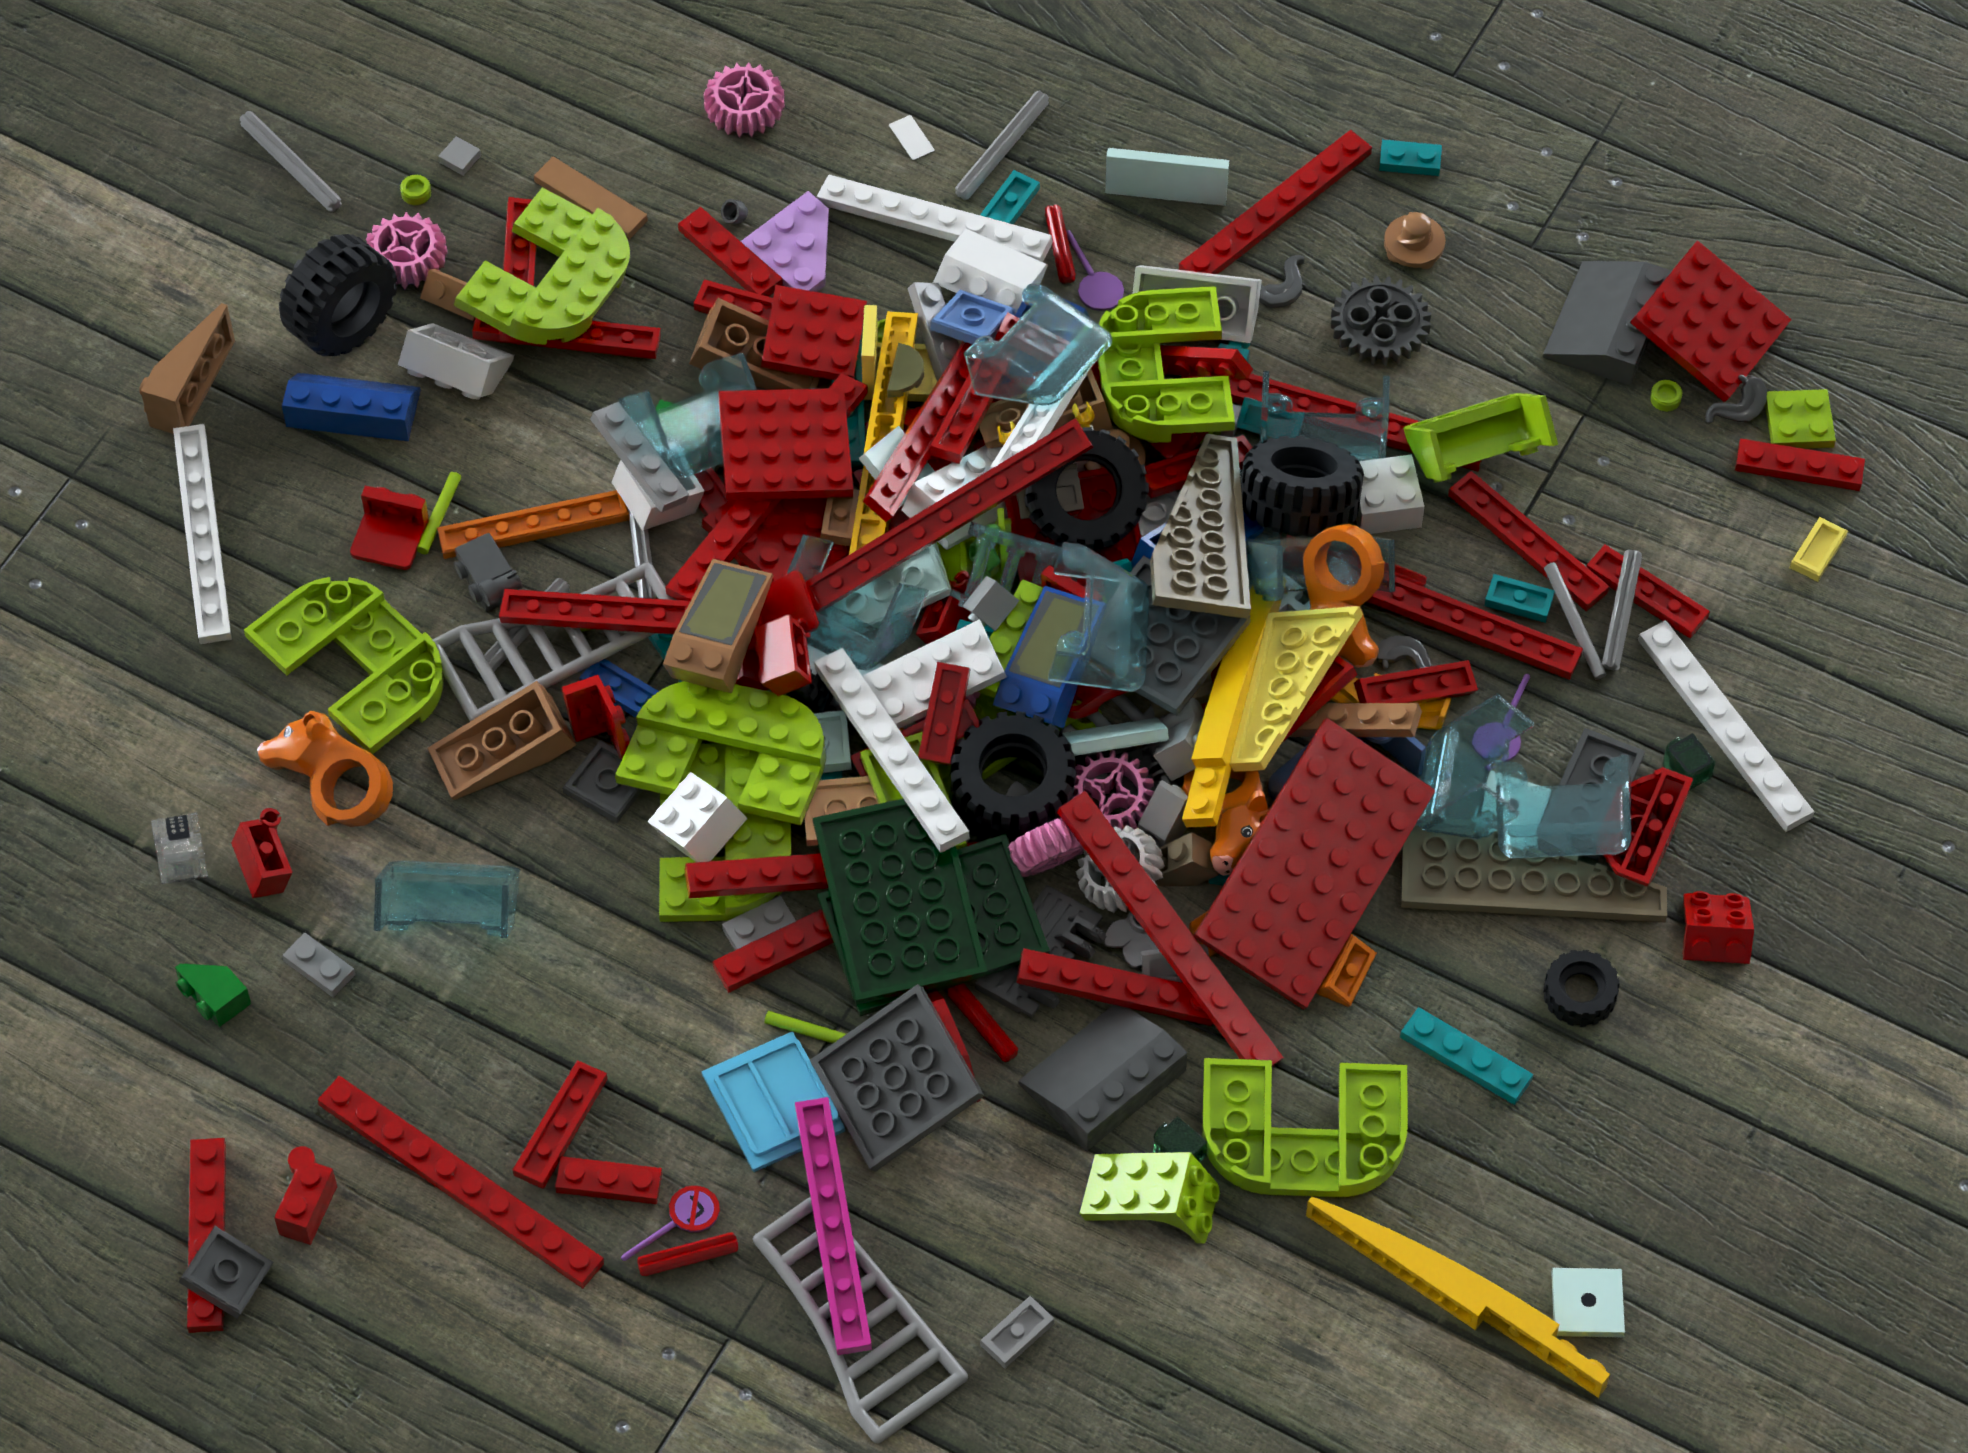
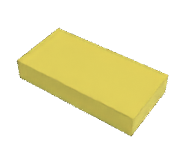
[1790,517,1848,582]

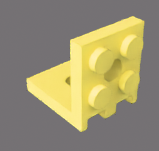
[861,305,937,402]

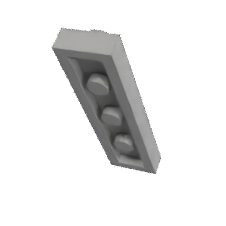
[908,282,959,382]
[590,402,689,513]

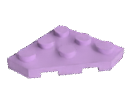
[741,191,829,292]

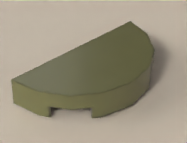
[887,343,924,397]

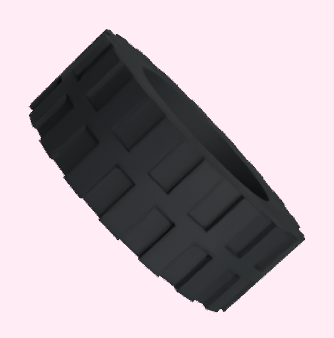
[1543,950,1620,1027]

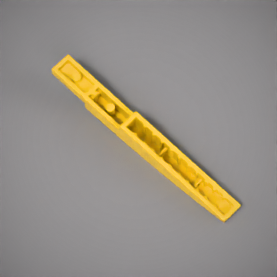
[849,311,918,555]
[1182,578,1286,827]
[1306,1196,1610,1398]

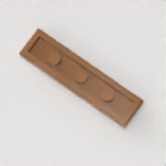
[534,157,648,240]

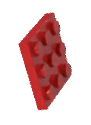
[761,285,867,380]

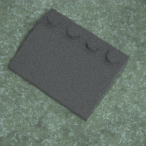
[1543,261,1672,386]
[1018,1005,1187,1152]

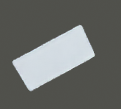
[889,115,934,160]

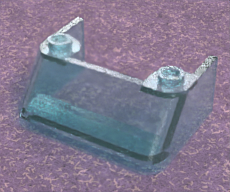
[1260,371,1390,461]
[787,534,929,670]
[1245,536,1395,601]
[1416,693,1534,839]
[374,861,520,938]

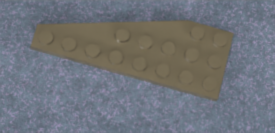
[1150,434,1251,619]
[1401,816,1667,923]

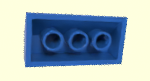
[282,373,421,441]

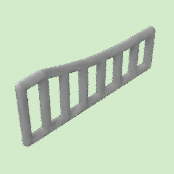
[432,562,674,721]
[753,1197,968,1444]

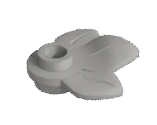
[1104,912,1158,968]

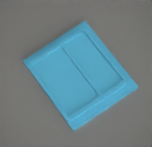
[701,1031,845,1172]

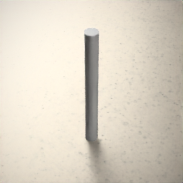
[1544,562,1607,680]

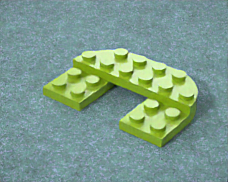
[454,187,630,345]
[1097,286,1235,443]
[244,577,444,754]
[615,681,826,825]
[659,743,791,922]
[1202,1058,1408,1197]

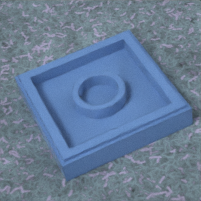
[930,290,1015,349]

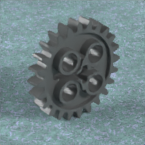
[1331,276,1431,366]

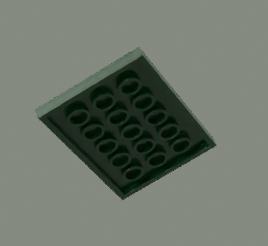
[813,790,987,1005]
[817,834,1050,1017]

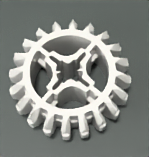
[1076,825,1165,913]

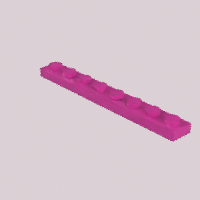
[795,1097,872,1355]

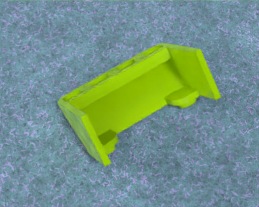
[1403,393,1558,483]

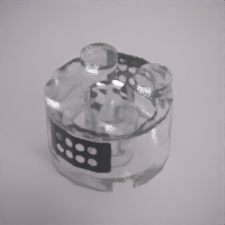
[151,812,208,884]

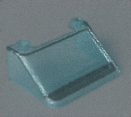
[964,284,1112,406]
[618,353,757,478]
[1048,542,1149,691]
[1495,754,1631,858]

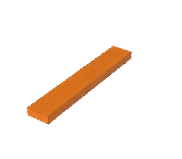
[437,490,630,559]

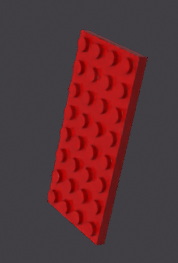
[1193,718,1436,1010]

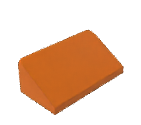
[1316,934,1377,1007]

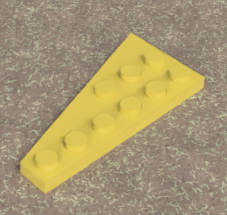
[1230,606,1363,772]

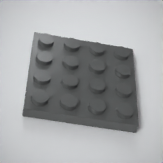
[1085,556,1251,716]
[810,984,984,1172]

